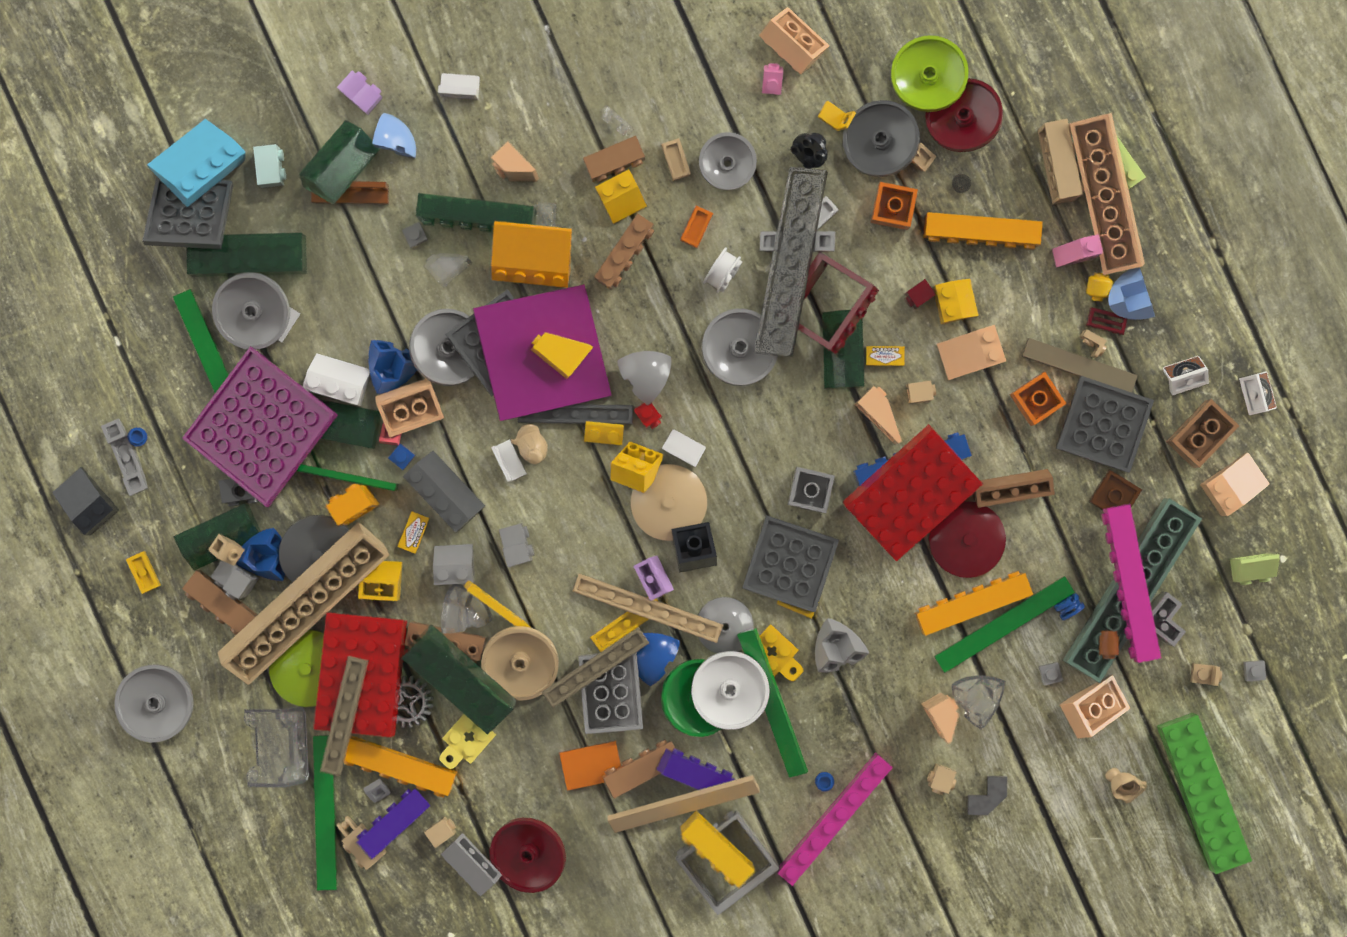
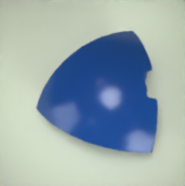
[368,340,417,394]
[236,528,285,581]
[637,633,680,686]

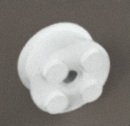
[703,247,742,293]

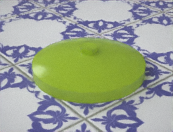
[891,36,969,112]
[269,630,324,707]

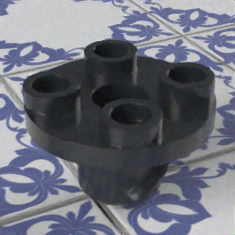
[790,133,828,170]

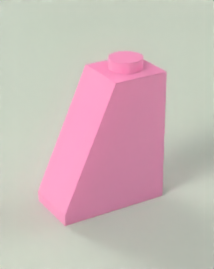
[1052,234,1103,268]

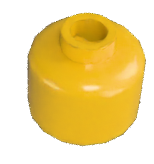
[1086,272,1113,301]

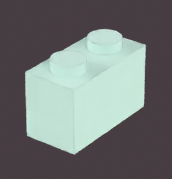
[253,144,286,188]

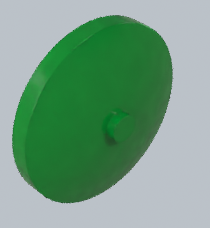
[661,659,722,737]

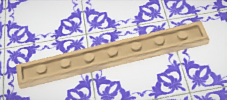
[572,573,723,643]
[608,775,760,833]

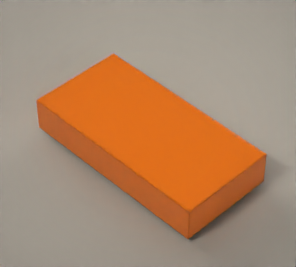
[680,205,713,248]

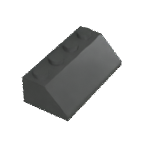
[403,451,485,532]

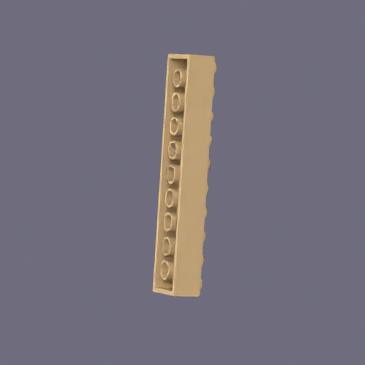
[217,522,389,685]

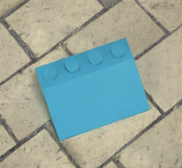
[147,119,246,207]

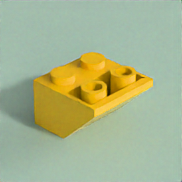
[610,442,663,493]
[358,561,403,601]

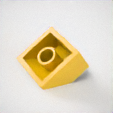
[595,169,647,224]
[932,279,979,324]

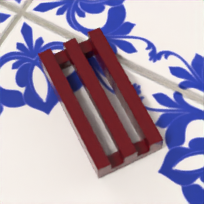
[1086,307,1128,335]

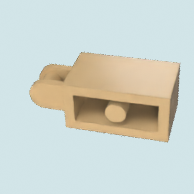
[337,816,387,870]

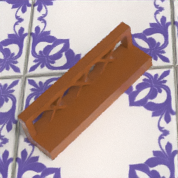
[309,180,389,204]

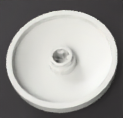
[691,651,769,729]

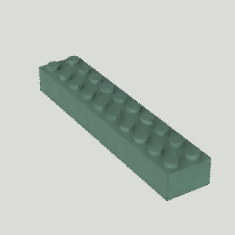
[1063,498,1202,683]

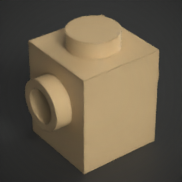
[208,534,244,566]
[927,763,956,795]

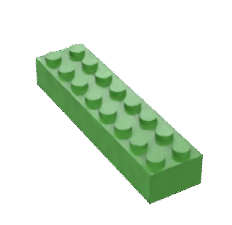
[1157,713,1252,874]

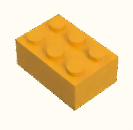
[326,484,380,526]

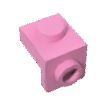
[762,63,783,95]

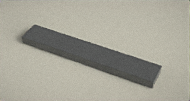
[518,404,633,425]

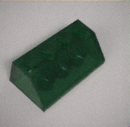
[299,120,380,205]
[822,310,864,389]
[319,399,381,449]
[173,504,261,571]

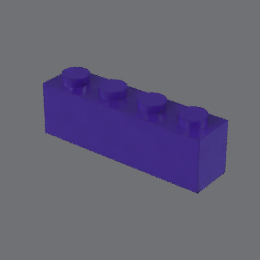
[656,748,736,790]
[356,789,431,860]

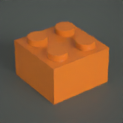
[870,182,918,230]
[1009,372,1067,426]

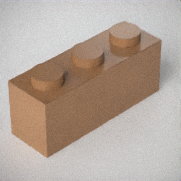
[583,135,645,183]

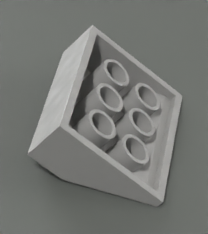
[579,652,643,734]

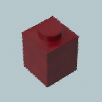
[904,279,936,309]

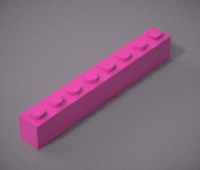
[1101,505,1161,663]
[777,752,893,886]

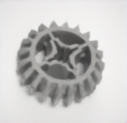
[396,676,434,728]

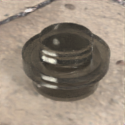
[952,174,971,193]

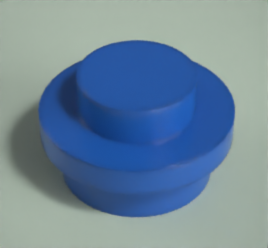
[127,427,147,447]
[815,772,834,791]

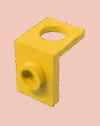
[818,101,856,131]

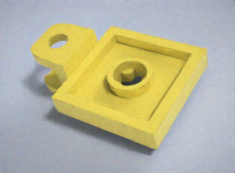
[439,710,496,769]

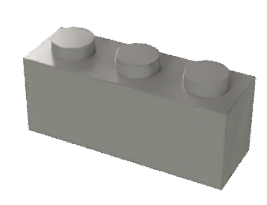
[441,833,502,896]

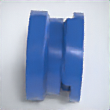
[1054,593,1085,620]

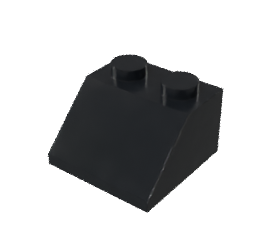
[672,522,717,573]

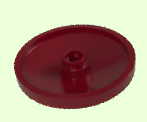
[925,78,1003,152]
[928,501,1006,578]
[490,818,566,893]

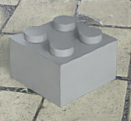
[787,467,835,513]

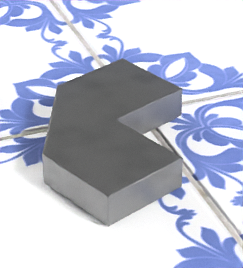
[967,776,1007,815]

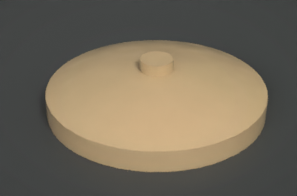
[631,464,707,541]
[481,626,559,701]

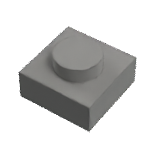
[402,222,428,248]
[1243,660,1266,681]
[1038,662,1063,686]
[363,778,391,803]

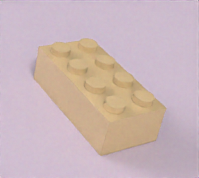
[1037,119,1084,205]

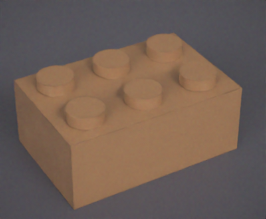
[1166,399,1239,468]

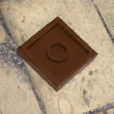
[1089,469,1142,511]

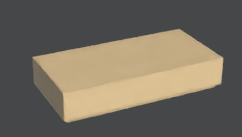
[661,138,691,181]

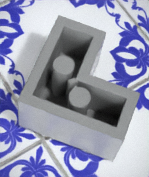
[499,523,535,567]
[211,560,259,600]
[1151,591,1186,647]

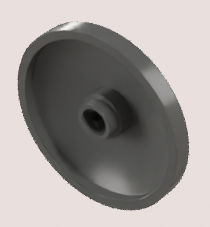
[843,100,920,177]
[279,515,350,582]

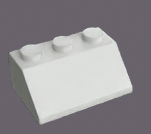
[303,353,370,406]

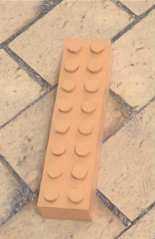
[1070,113,1145,275]

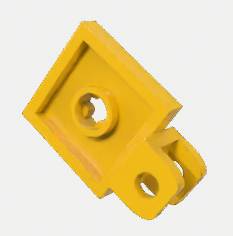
[760,624,804,681]

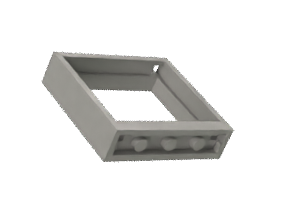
[676,810,779,915]

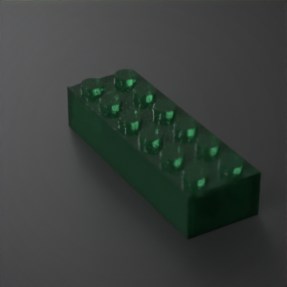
[416,193,537,233]
[186,232,307,277]
[401,624,517,735]

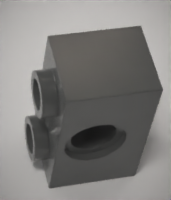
[219,479,259,507]

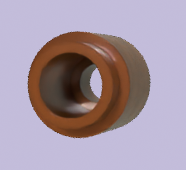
[1099,631,1119,659]

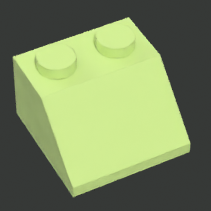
[1230,553,1280,585]

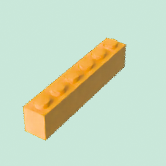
[923,212,1043,250]
[915,571,1033,636]
[344,735,457,797]

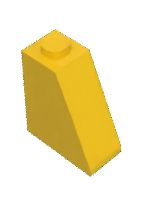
[531,332,593,379]

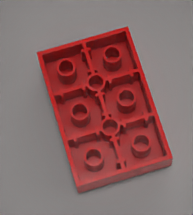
[842,424,983,562]
[314,612,408,737]

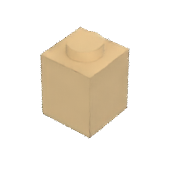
[906,381,936,404]
[424,816,456,848]

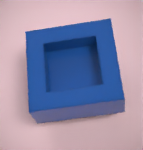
[388,443,416,470]

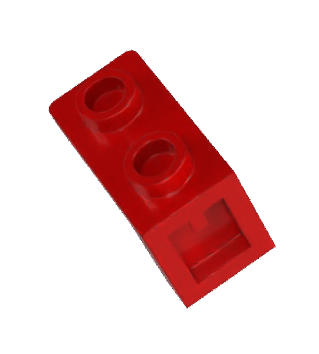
[634,403,662,429]

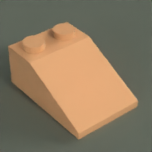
[936,325,1006,380]
[854,386,902,445]
[1200,452,1269,516]
[1060,675,1130,739]

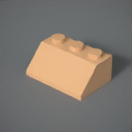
[759,7,829,74]
[491,141,539,182]
[375,378,444,437]
[921,692,959,744]

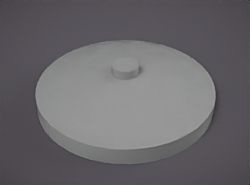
[212,273,290,349]
[409,309,475,386]
[702,309,779,386]
[115,664,194,742]

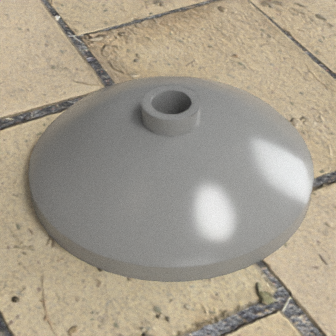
[699,132,757,190]
[698,597,754,653]

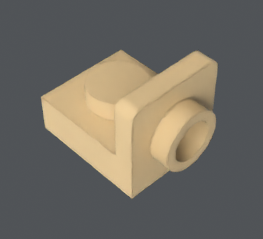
[912,142,936,172]
[1080,329,1107,358]
[1190,663,1222,686]

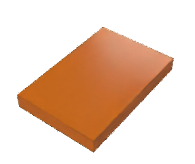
[559,740,621,791]

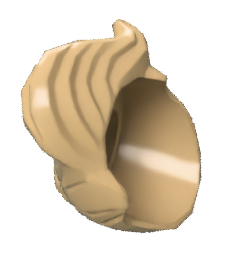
[511,424,548,464]
[1105,768,1147,803]

